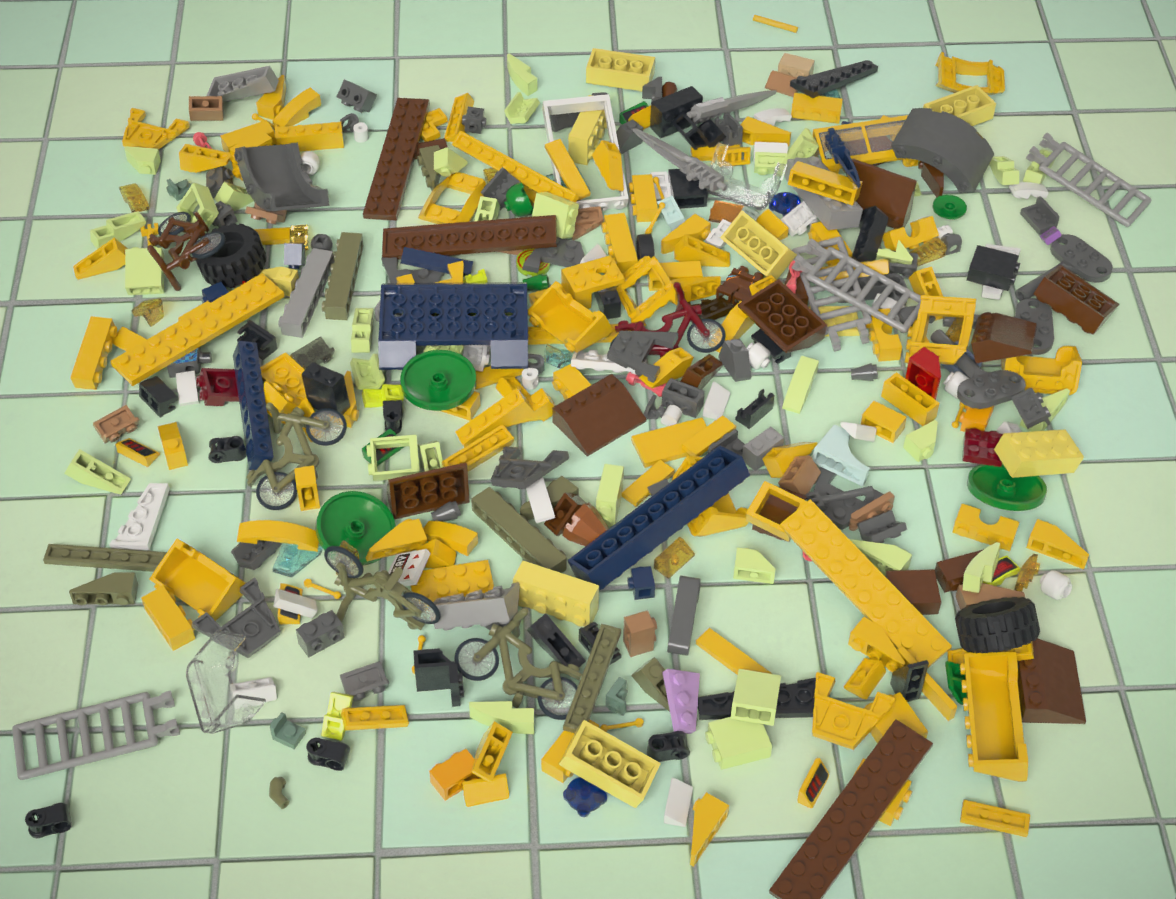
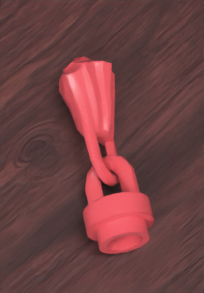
[193,132,212,149]
[786,260,802,294]
[626,372,667,397]

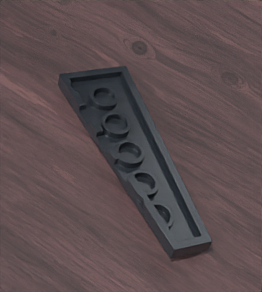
[790,60,878,98]
[698,678,816,720]

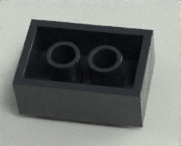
[650,86,703,139]

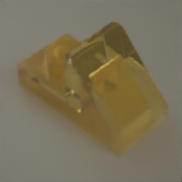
[131,298,164,327]

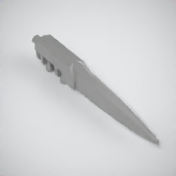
[687,90,777,125]
[632,128,728,192]

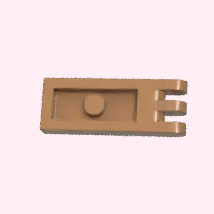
[849,491,895,531]

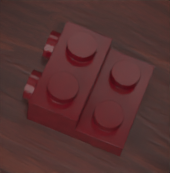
[196,368,239,406]
[962,428,1003,467]

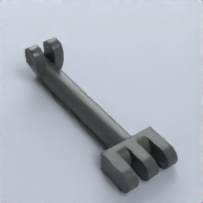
[806,486,874,511]

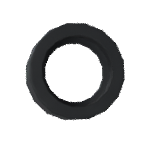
[636,234,655,261]

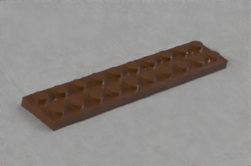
[363,98,430,221]
[382,215,557,259]
[769,719,933,899]

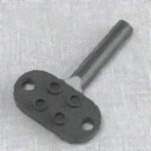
[1015,234,1113,301]
[943,298,1054,355]
[931,329,1026,409]

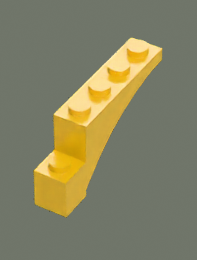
[455,388,556,447]

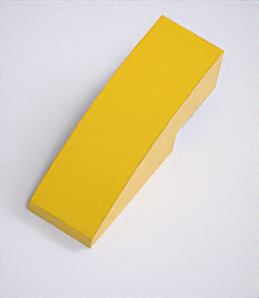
[273,87,321,127]
[423,521,478,556]

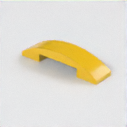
[237,520,319,552]

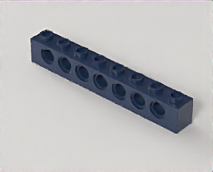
[233,341,274,470]

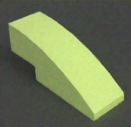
[507,53,537,96]
[1023,149,1056,184]
[989,156,1019,185]
[90,211,146,249]
[351,308,374,353]
[782,356,819,414]
[963,542,1000,593]
[469,701,534,734]

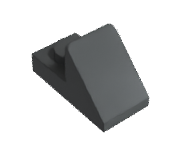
[642,77,662,102]

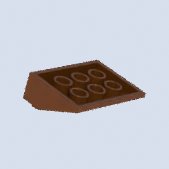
[852,159,917,229]
[1033,264,1120,335]
[738,279,827,353]
[971,312,1037,363]
[552,374,647,457]
[387,462,470,520]
[1017,638,1086,724]

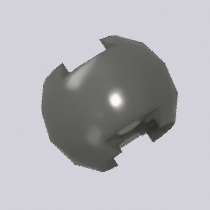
[310,234,333,251]

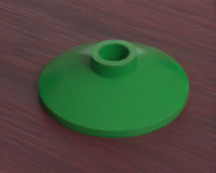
[932,195,967,219]

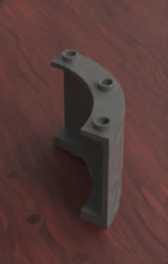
[891,108,994,193]
[234,143,329,211]

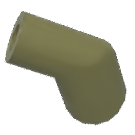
[269,777,290,809]

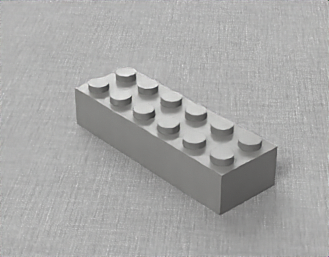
[784,156,863,230]

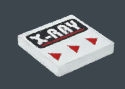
[388,549,430,586]

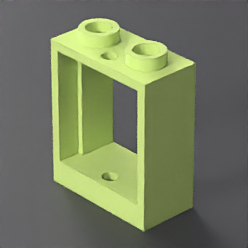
[176,182,219,233]
[366,435,420,481]

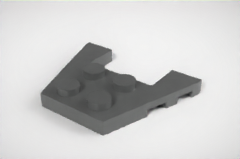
[522,237,584,273]
[381,257,445,283]
[607,331,678,383]
[491,447,569,489]
[814,467,884,530]
[191,577,281,658]

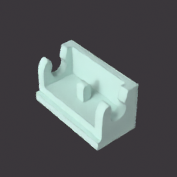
[657,196,685,231]

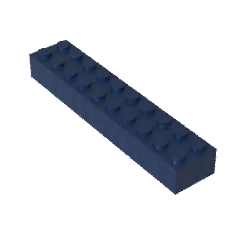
[567,445,750,591]

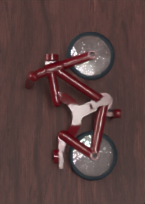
[609,282,726,359]

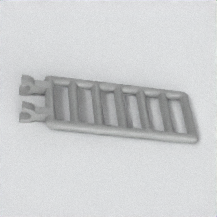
[1026,133,1152,227]
[792,237,872,352]
[792,238,921,333]
[12,690,180,780]

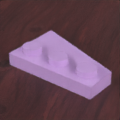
[662,669,700,734]

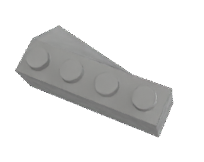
[206,66,279,102]
[429,582,520,630]

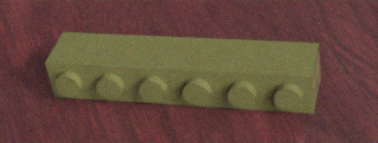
[322,232,364,320]
[471,486,567,573]

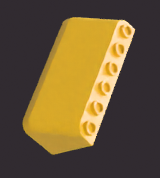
[960,652,1028,782]

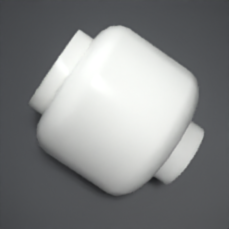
[300,151,320,176]
[747,342,771,370]
[943,371,970,399]
[1040,570,1072,600]

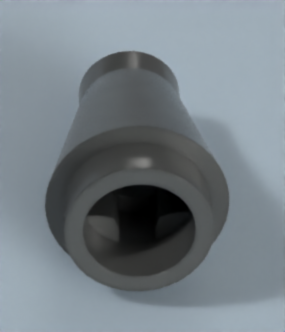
[851,363,878,381]
[431,501,461,522]

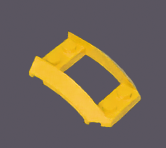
[935,52,1005,95]
[418,172,486,224]
[615,256,676,326]
[910,295,976,365]

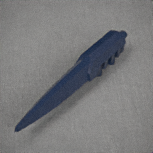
[825,128,861,188]

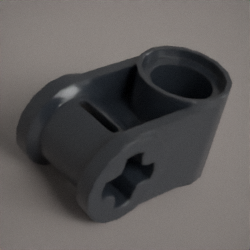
[383,400,403,434]
[208,436,247,463]
[647,731,690,762]
[306,737,350,771]
[25,803,72,839]

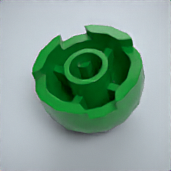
[504,182,533,217]

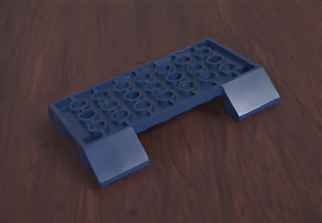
[378,282,528,370]

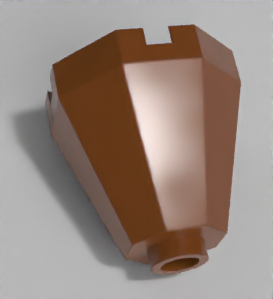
[562,503,609,546]

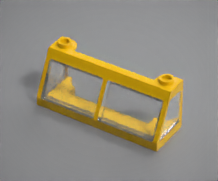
[812,115,918,174]

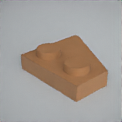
[572,206,604,240]

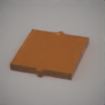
[709,200,744,223]

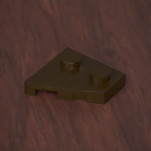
[688,298,734,325]

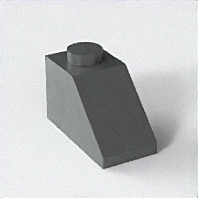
[616,119,643,154]
[718,339,752,382]

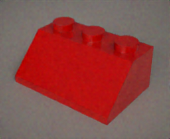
[905,347,941,400]

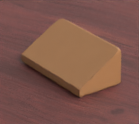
[765,70,798,97]

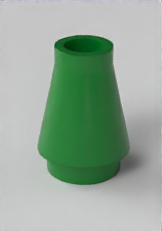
[523,273,549,290]

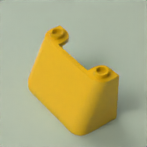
[528,281,613,353]
[1001,346,1082,395]
[672,455,749,537]
[149,538,246,621]

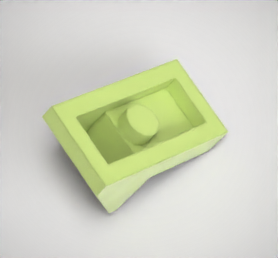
[876,240,913,265]

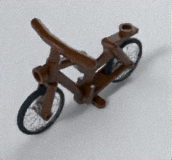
[147,212,226,291]

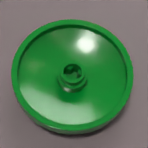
[400,350,476,411]
[967,463,1047,511]
[315,491,396,566]

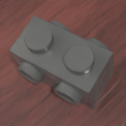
[337,79,377,113]
[662,378,705,418]
[296,610,345,658]

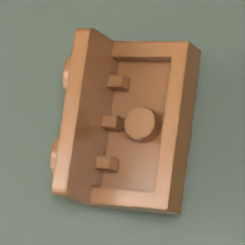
[245,203,287,224]
[93,405,139,443]

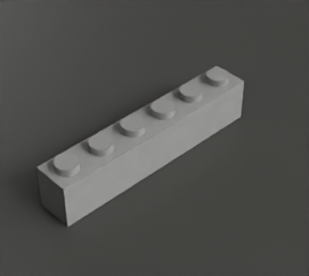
[278,248,334,338]

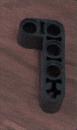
[852,206,888,262]

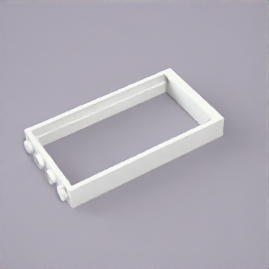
[542,94,629,211]

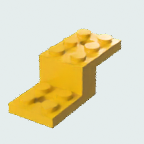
[528,255,625,309]

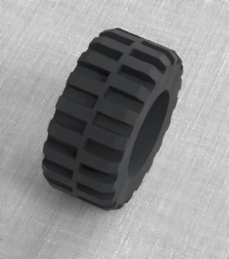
[196,223,267,288]
[955,597,1040,653]

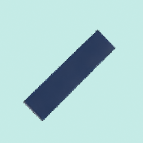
[400,247,473,277]

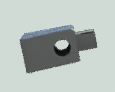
[167,347,212,378]

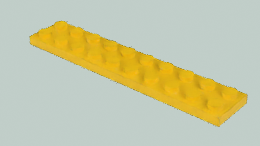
[111,273,284,386]
[780,499,952,668]

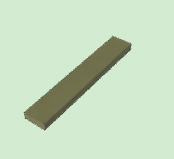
[43,544,167,572]
[563,624,621,733]

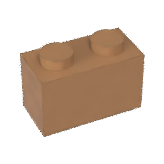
[189,96,223,121]
[778,455,821,495]
[623,610,657,657]

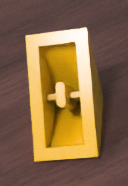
[416,538,457,569]

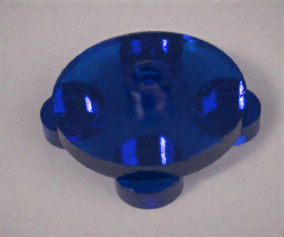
[769,192,801,217]
[563,777,607,817]

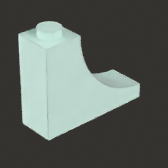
[812,424,870,487]

